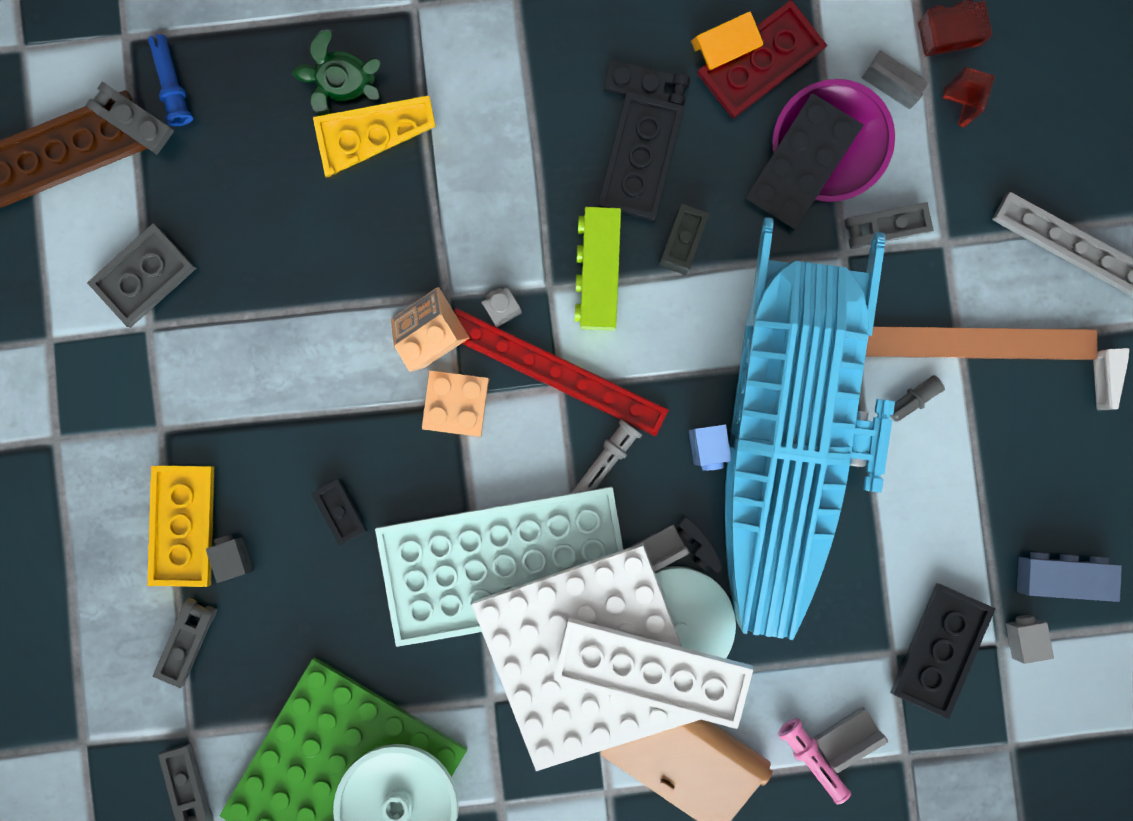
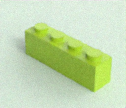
[574,207,621,331]

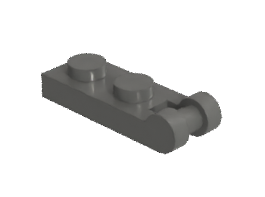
[85,81,174,155]
[844,202,934,249]
[152,597,217,688]
[158,743,213,821]

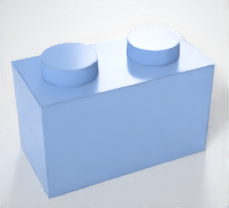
[688,424,731,471]

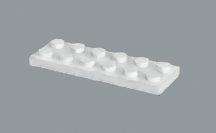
[554,618,753,729]

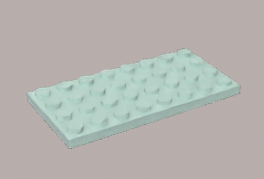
[375,486,623,647]

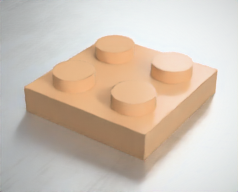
[422,370,489,437]

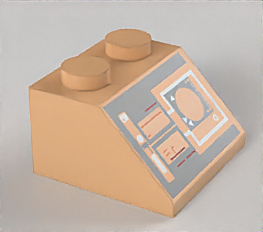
[391,287,469,372]

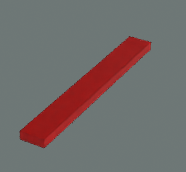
[454,308,668,437]

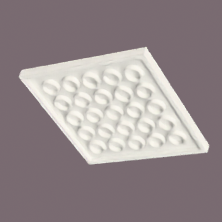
[471,543,701,771]

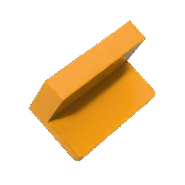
[691,11,763,70]

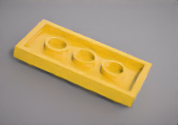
[147,465,215,587]

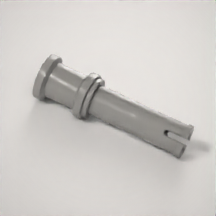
[571,419,642,493]

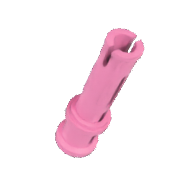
[778,718,851,805]

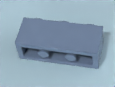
[1017,552,1122,602]

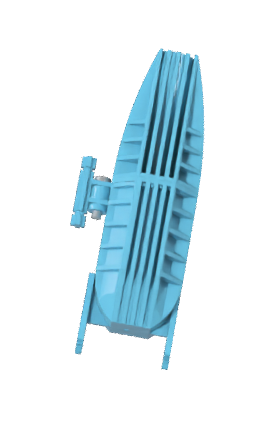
[725,217,895,640]

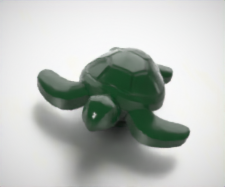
[292,30,381,116]

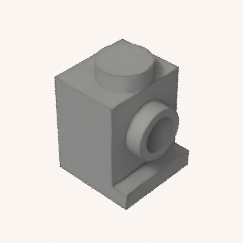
[482,287,522,328]

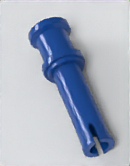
[148,34,193,126]

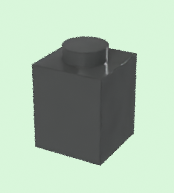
[206,534,254,583]

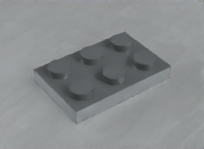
[87,223,197,328]

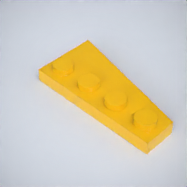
[313,96,436,178]

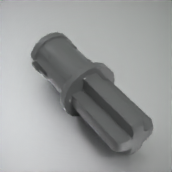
[890,375,945,422]

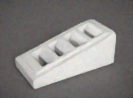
[1093,348,1129,411]

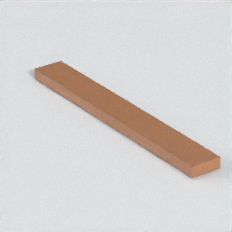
[865,327,1097,360]

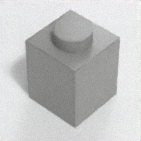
[1006,615,1054,664]

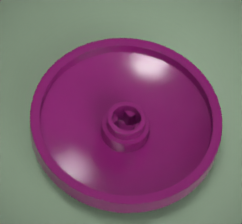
[772,79,895,202]

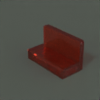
[942,67,995,128]

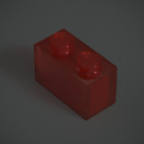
[918,0,993,57]

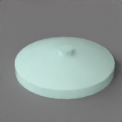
[655,566,736,658]
[333,744,459,821]

